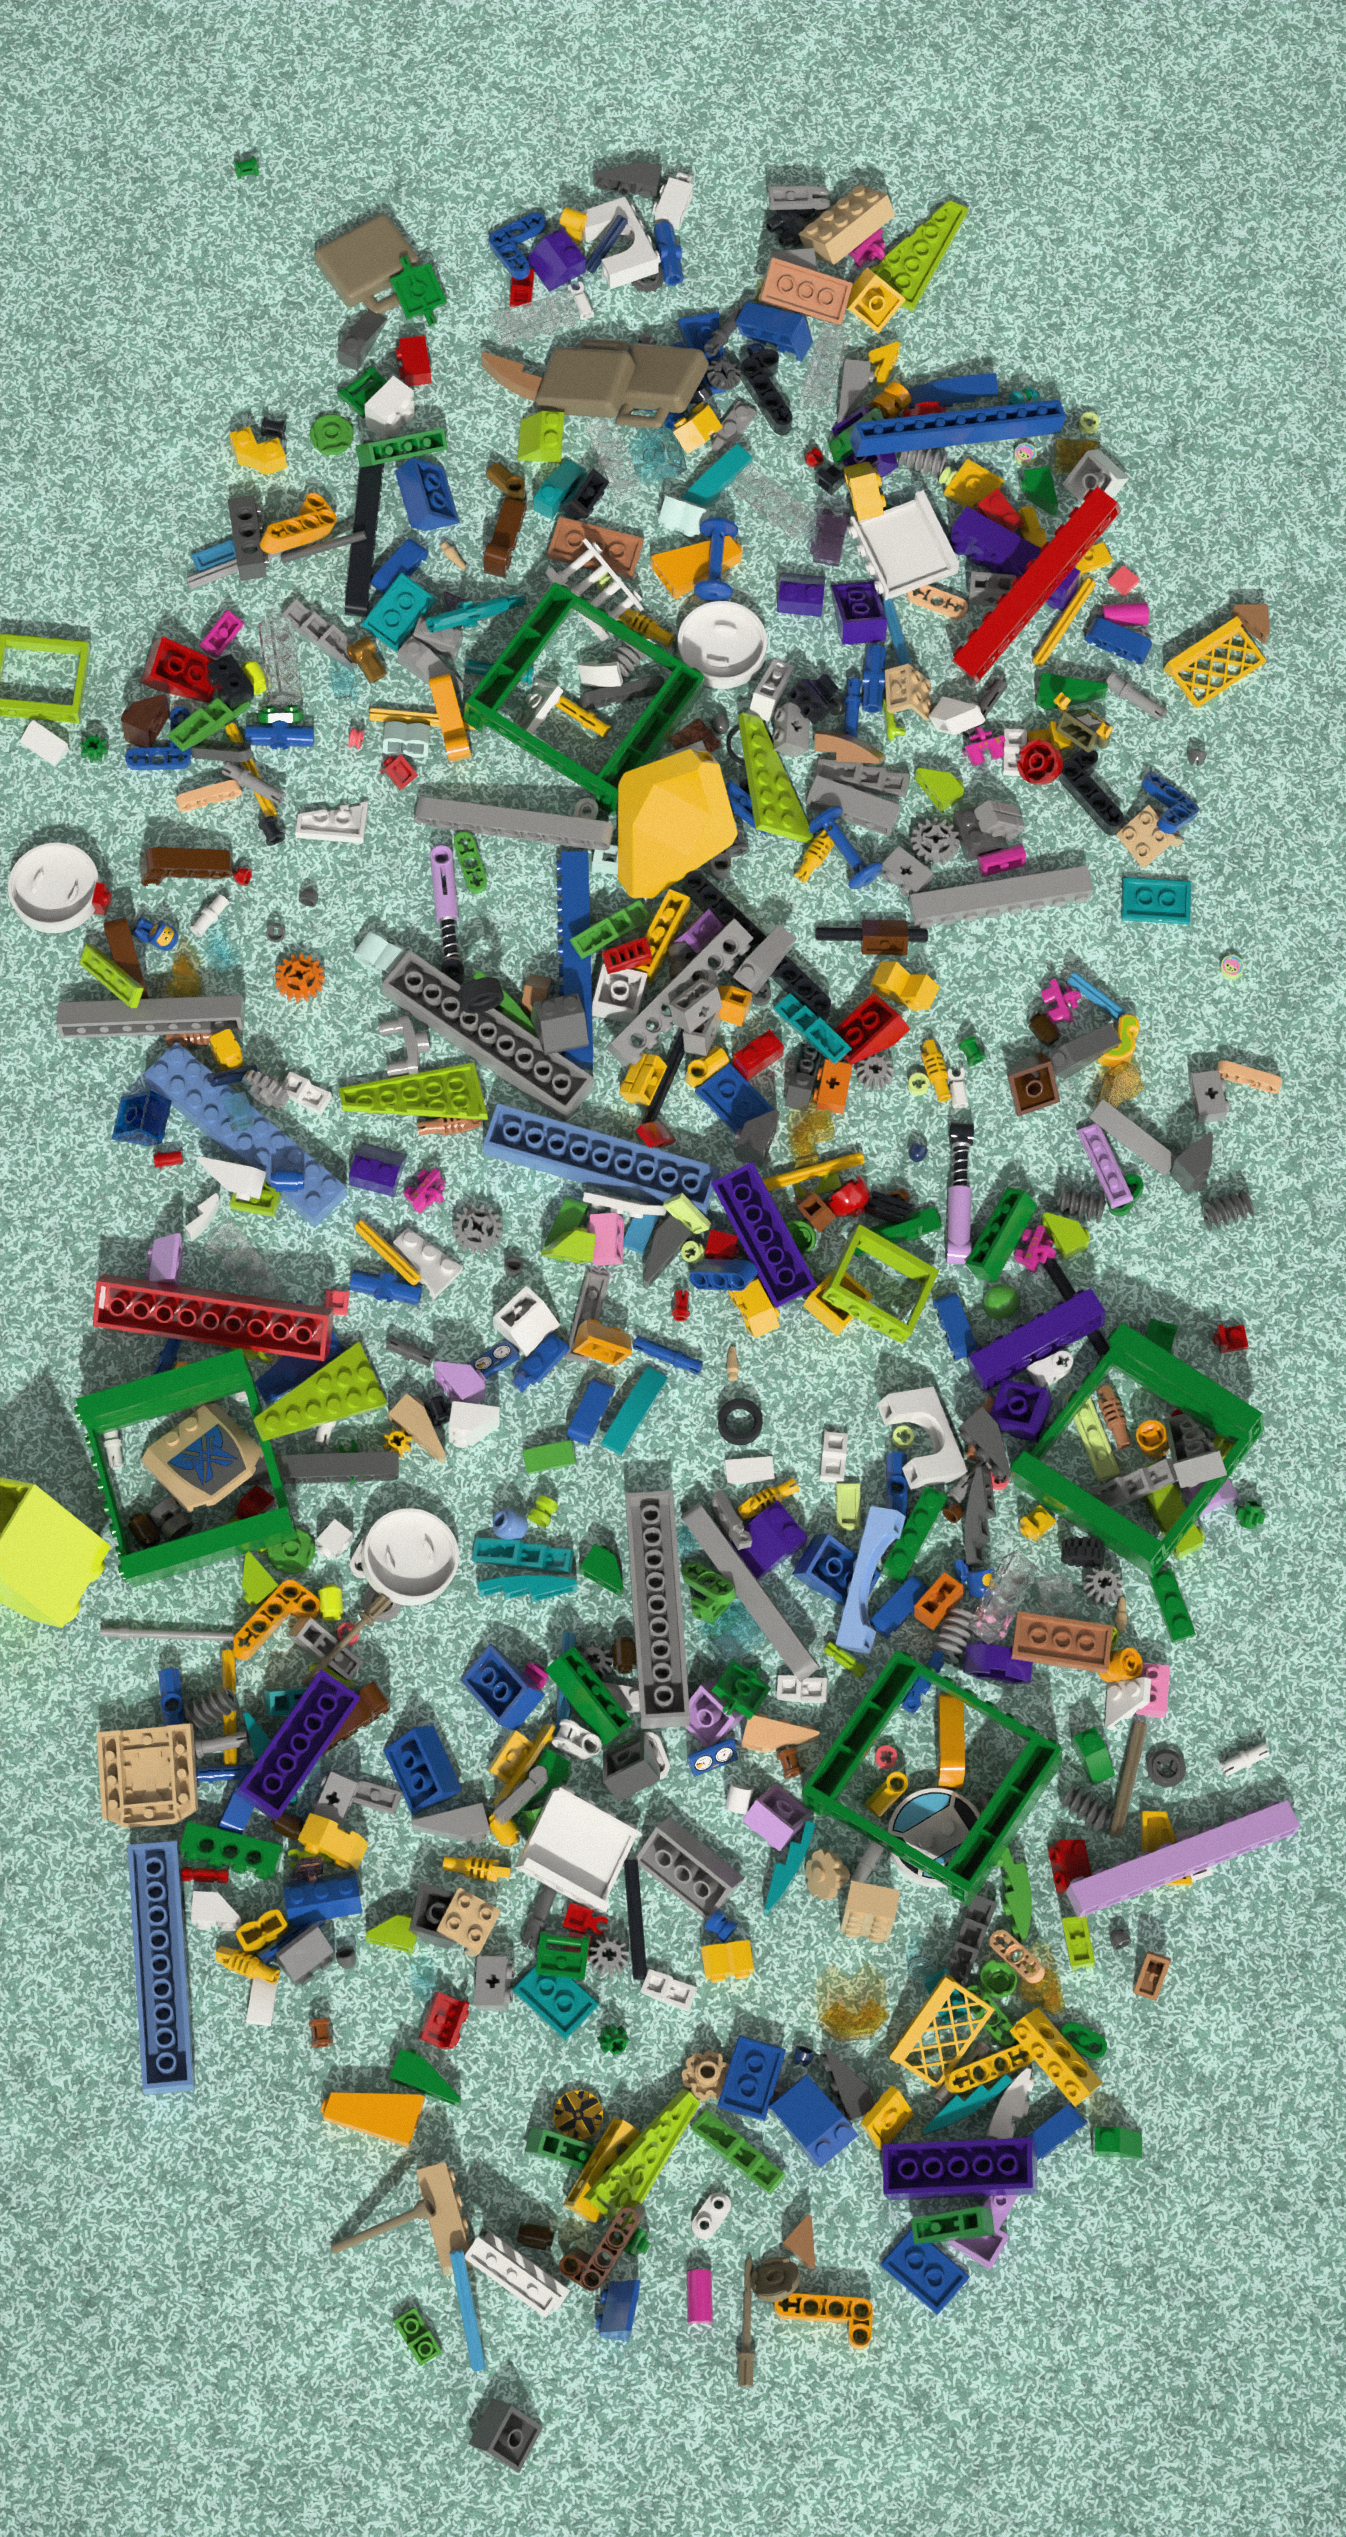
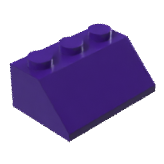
[832,405,899,478]

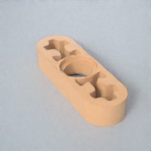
[906,585,968,620]
[176,780,242,812]
[1216,1061,1282,1094]
[989,1930,1045,1983]

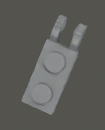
[768,186,830,210]
[494,1765,548,1825]

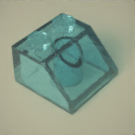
[629,426,687,485]
[697,1603,765,1668]

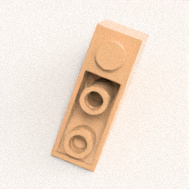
[741,1713,820,1753]

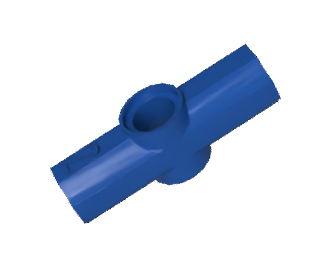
[653,222,684,286]
[862,644,886,713]
[245,721,314,750]
[349,1269,423,1306]
[885,1452,908,1525]
[158,1668,185,1727]

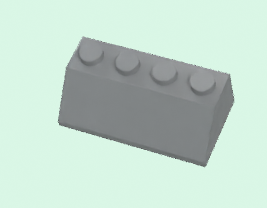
[634,1816,745,1921]

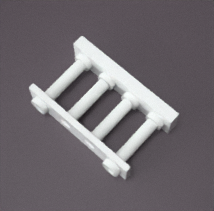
[545,538,644,643]
[464,2231,571,2318]

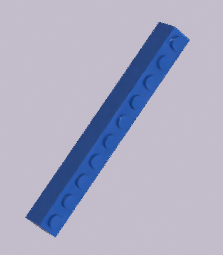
[850,399,1066,457]
[556,851,593,1069]

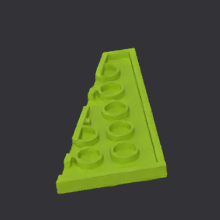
[870,200,969,312]
[738,712,815,844]
[338,1062,488,1120]
[253,1341,387,1442]
[583,2089,701,2223]

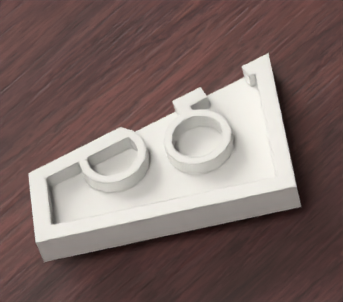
[514,678,563,736]
[295,801,368,843]
[583,1192,667,1218]
[392,1228,463,1299]

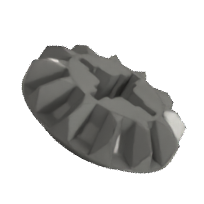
[631,265,664,294]
[706,357,741,390]
[1147,1749,1186,1788]

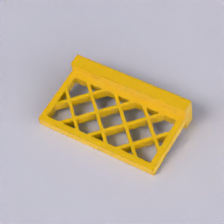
[1163,616,1267,709]
[889,1973,995,2090]

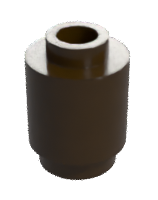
[1028,1012,1062,1047]
[128,1512,161,1549]
[612,1637,637,1674]
[271,1809,305,1842]
[517,2221,554,2251]

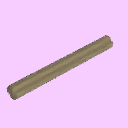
[1108,1721,1148,1837]

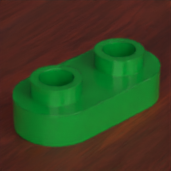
[258,705,303,723]
[1108,1174,1144,1217]
[1060,2022,1107,2060]

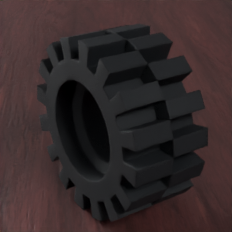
[1061,1537,1105,1568]

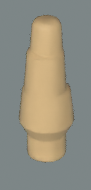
[440,542,466,570]
[726,1347,739,1381]
[1114,1597,1128,1633]

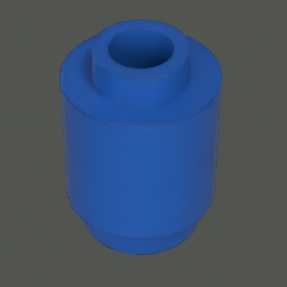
[270,1168,304,1192]

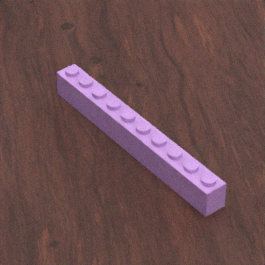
[1066,1800,1300,1918]

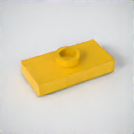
[1075,542,1113,575]

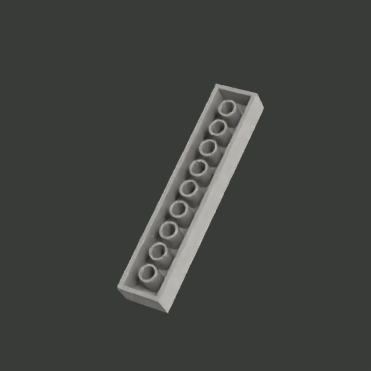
[382,950,594,1122]
[625,1490,690,1729]

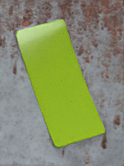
[795,1172,842,1198]

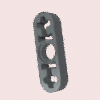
[190,740,252,762]

